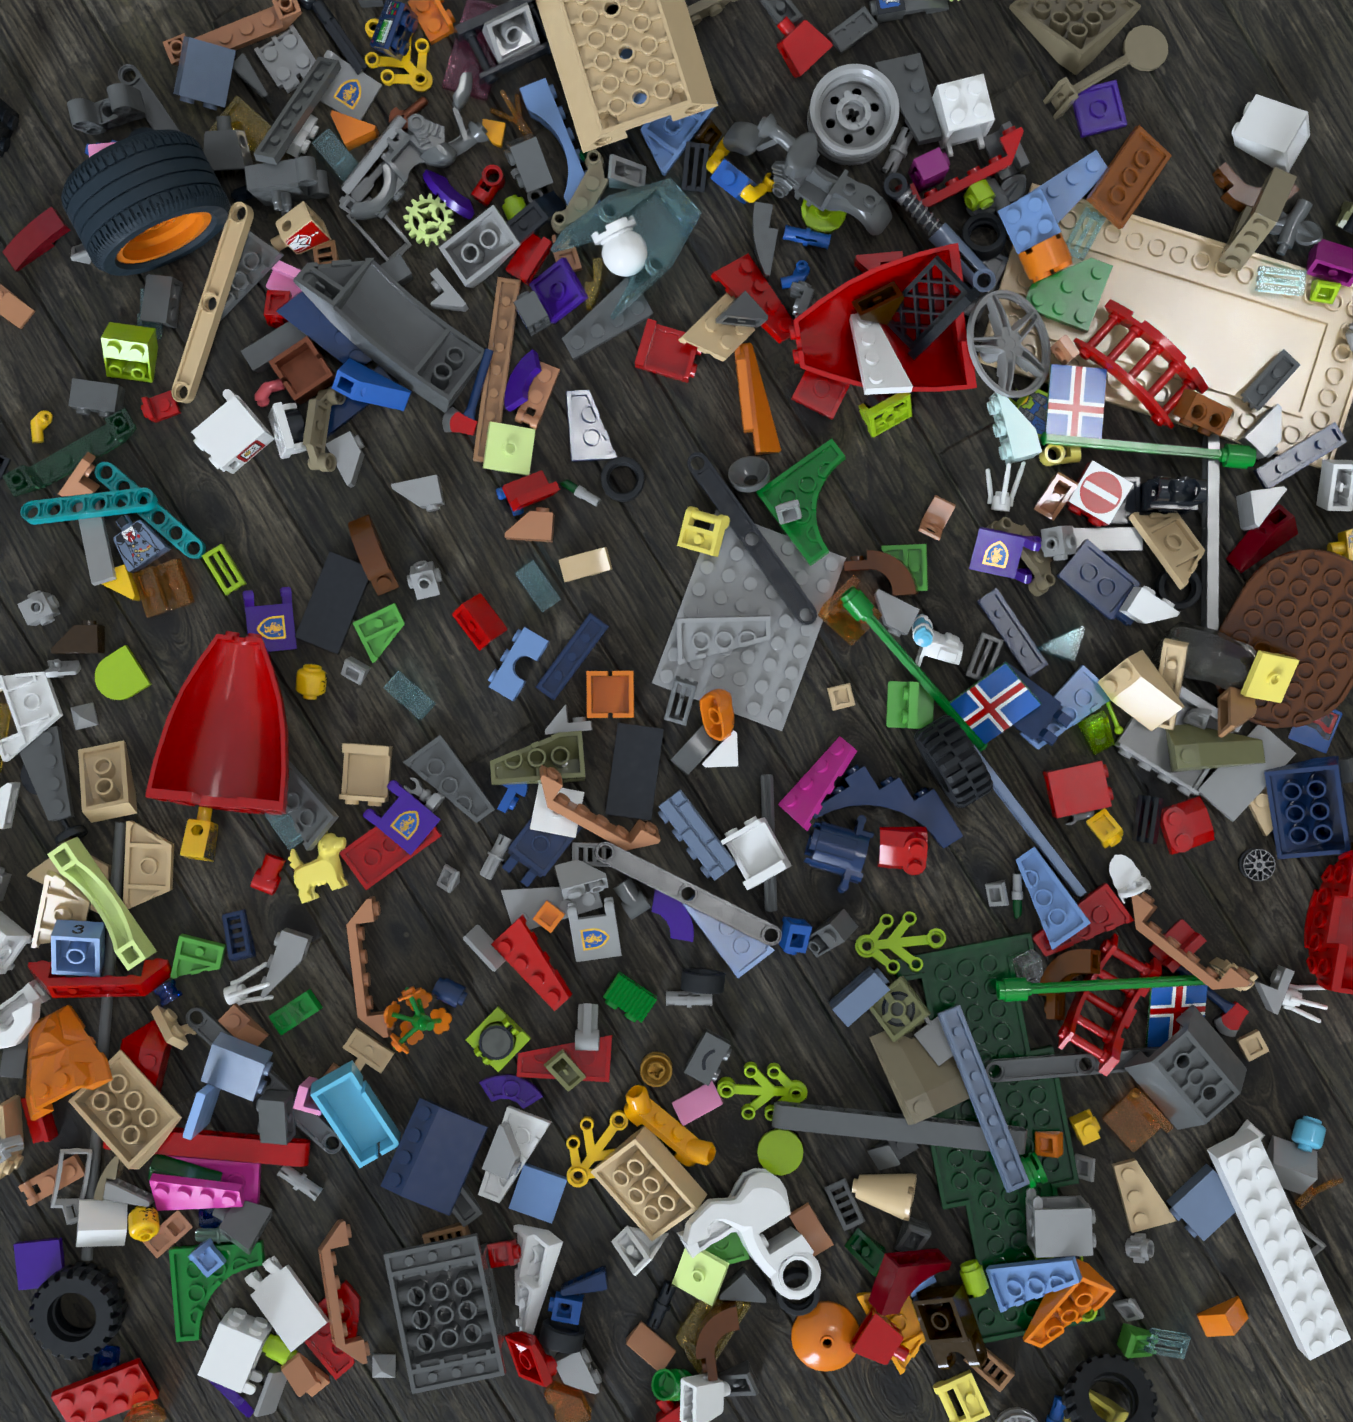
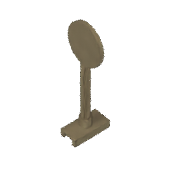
[1043,25,1168,120]

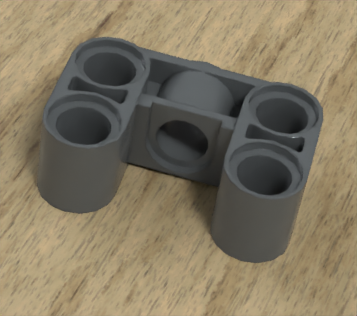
[67,83,146,135]

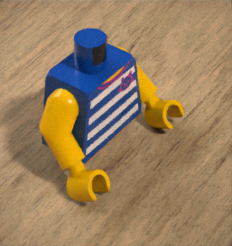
[706,137,774,204]

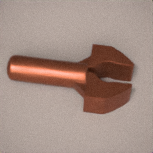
[389,96,428,132]

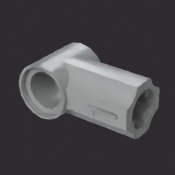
[575,1003,600,1051]

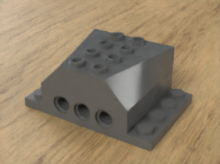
[383,1233,506,1394]

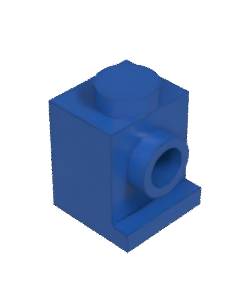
[778,916,812,955]
[548,1291,584,1325]

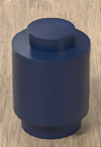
[432,977,468,1008]

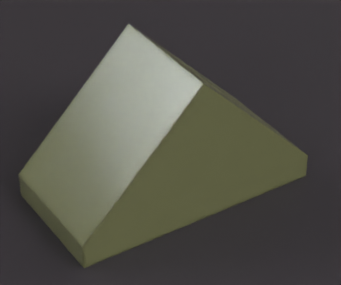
[544,1049,586,1092]

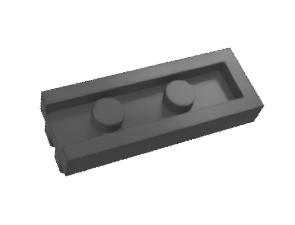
[1241,349,1300,411]

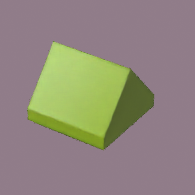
[1309,280,1341,304]

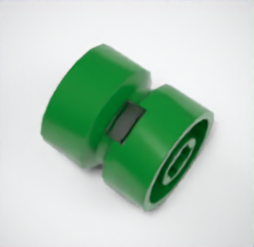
[651,1369,692,1401]

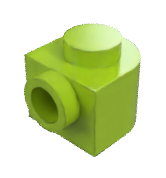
[963,179,996,212]

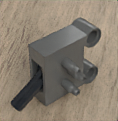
[231,156,330,216]

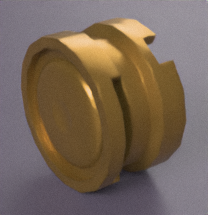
[640,1052,672,1087]

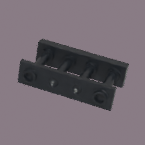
[454,0,552,85]

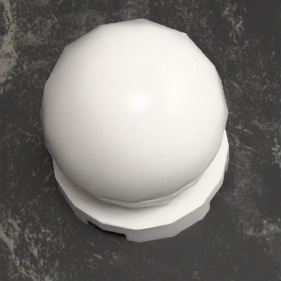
[591,215,648,277]

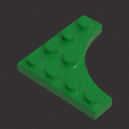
[756,439,846,566]
[169,1240,265,1342]

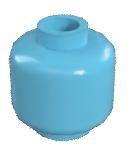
[1291,1116,1326,1153]

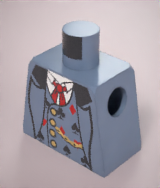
[113,514,171,574]

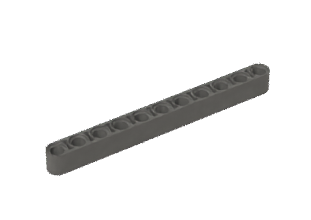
[772,1101,1027,1155]

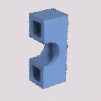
[488,627,550,701]

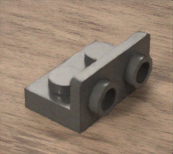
[790,281,815,318]

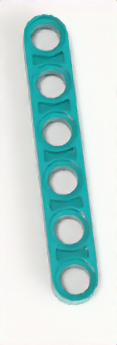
[95,462,206,559]
[20,487,158,525]

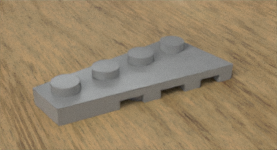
[677,615,771,665]
[501,886,603,930]

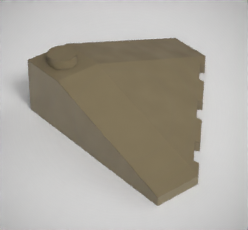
[1009,0,1141,75]
[869,1031,970,1125]

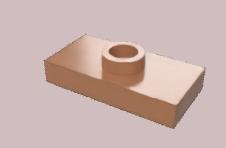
[1050,334,1080,365]

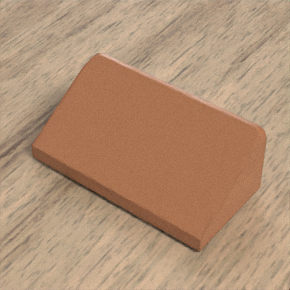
[626,1321,676,1371]

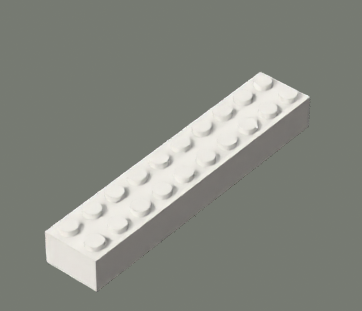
[1207,1128,1351,1360]

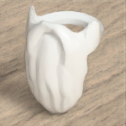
[1109,855,1151,904]

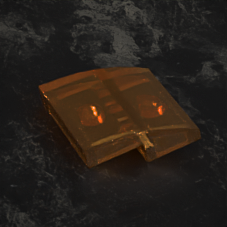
[132,558,195,618]

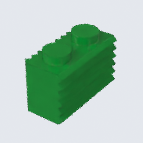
[603,971,657,1023]

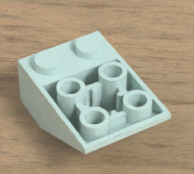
[987,392,1042,465]

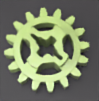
[403,193,455,247]

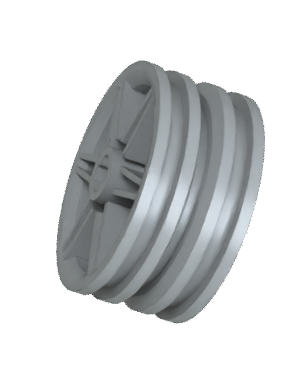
[807,64,900,165]

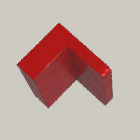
[506,234,553,286]
[502,471,560,512]
[452,593,507,651]
[1149,919,1206,973]
[21,1097,58,1144]

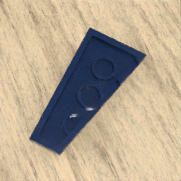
[276,291,372,366]

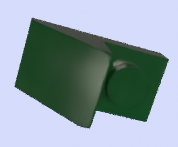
[844,1228,885,1277]

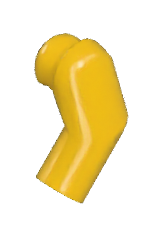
[30,410,53,443]

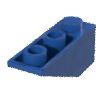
[332,358,412,411]

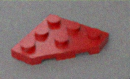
[304,1280,361,1380]

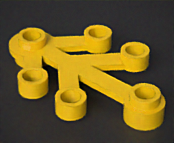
[365,19,433,92]
[566,1110,628,1187]

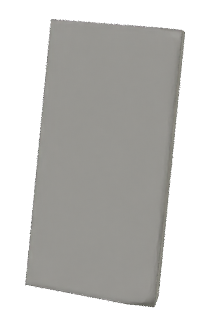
[463,925,506,972]
[254,1364,287,1417]

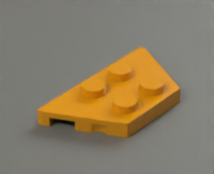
[856,1292,926,1375]

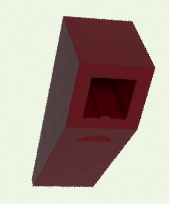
[1226,504,1298,573]

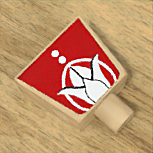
[270,201,332,254]

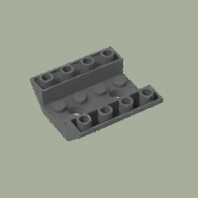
[1123,1005,1247,1130]

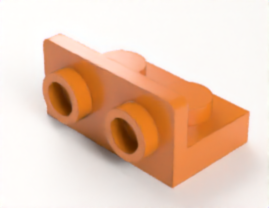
[408,0,456,45]

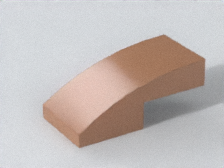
[789,1203,834,1257]
[143,1210,193,1258]

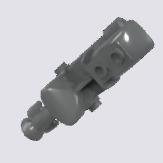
[350,72,489,220]
[723,113,892,235]

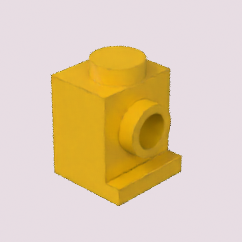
[1068,1109,1101,1146]

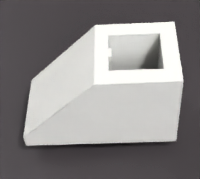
[1119,586,1180,624]

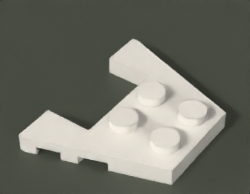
[0,672,63,762]

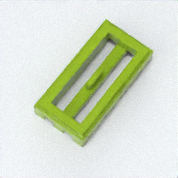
[202,544,247,596]

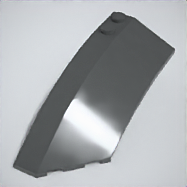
[293,258,485,413]

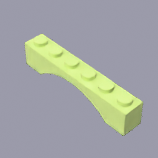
[47,837,157,970]

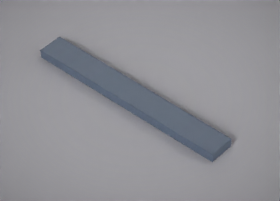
[973,744,1086,897]
[937,1005,1030,1193]

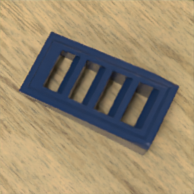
[222,909,256,961]
[561,1265,608,1296]

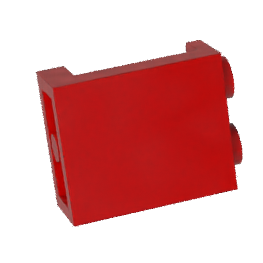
[635,318,702,383]
[1043,760,1114,818]

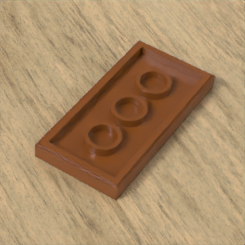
[1086,125,1172,229]

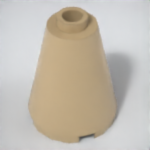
[852,1173,917,1221]

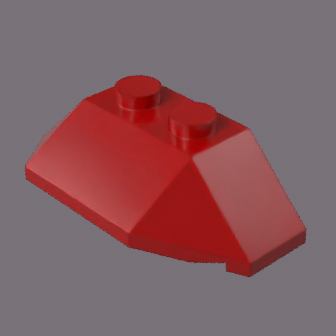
[120,1020,172,1093]

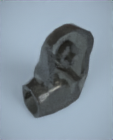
[1150,622,1257,690]

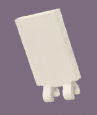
[244,1256,329,1352]

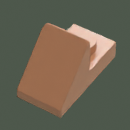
[0,283,36,329]
[58,452,100,497]
[1034,472,1079,521]
[218,1003,269,1046]
[281,1352,330,1397]

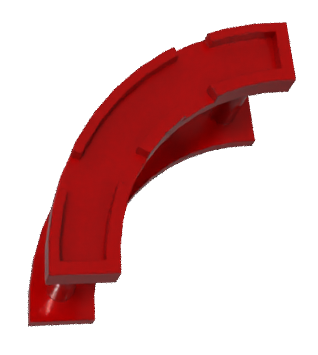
[1073,299,1209,429]
[1057,933,1162,1077]

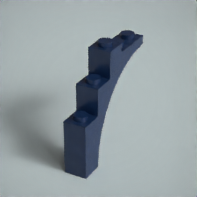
[813,764,963,848]

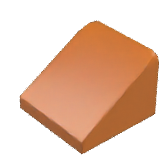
[1035,1131,1063,1158]

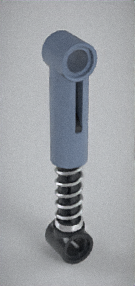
[883,173,996,293]

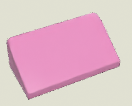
[672,1080,723,1126]

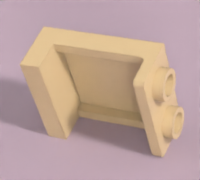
[339,743,393,806]

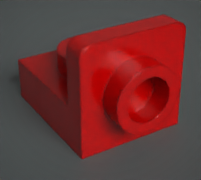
[264,290,292,328]
[141,390,181,423]

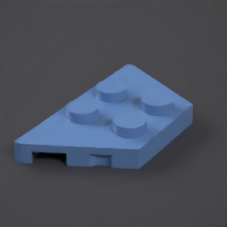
[640,102,718,176]

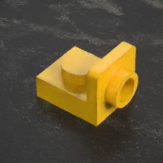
[1086,808,1123,848]

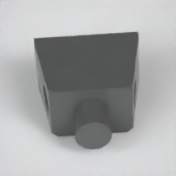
[203,116,253,171]
[212,1201,273,1255]

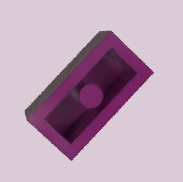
[908,147,950,193]
[1305,239,1353,287]

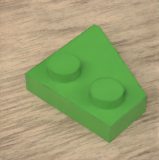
[881,544,928,591]
[353,603,405,663]
[170,934,227,979]

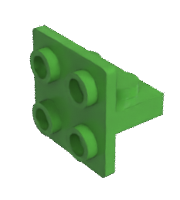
[886,681,934,729]

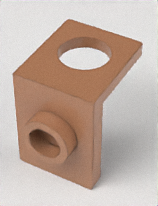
[918,495,956,541]

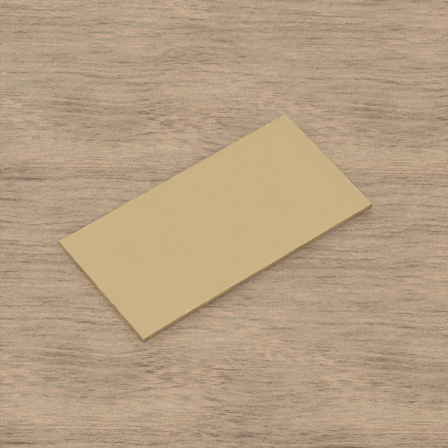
[978,183,1353,469]

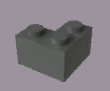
[504,133,553,193]

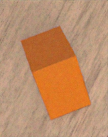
[330,110,379,151]
[1196,1296,1249,1337]

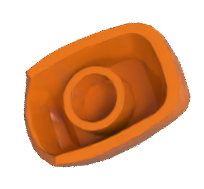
[700,689,734,741]

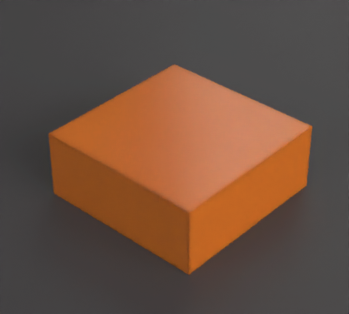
[533,900,566,933]

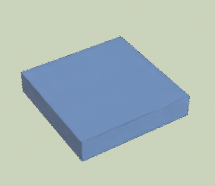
[509,1163,567,1223]

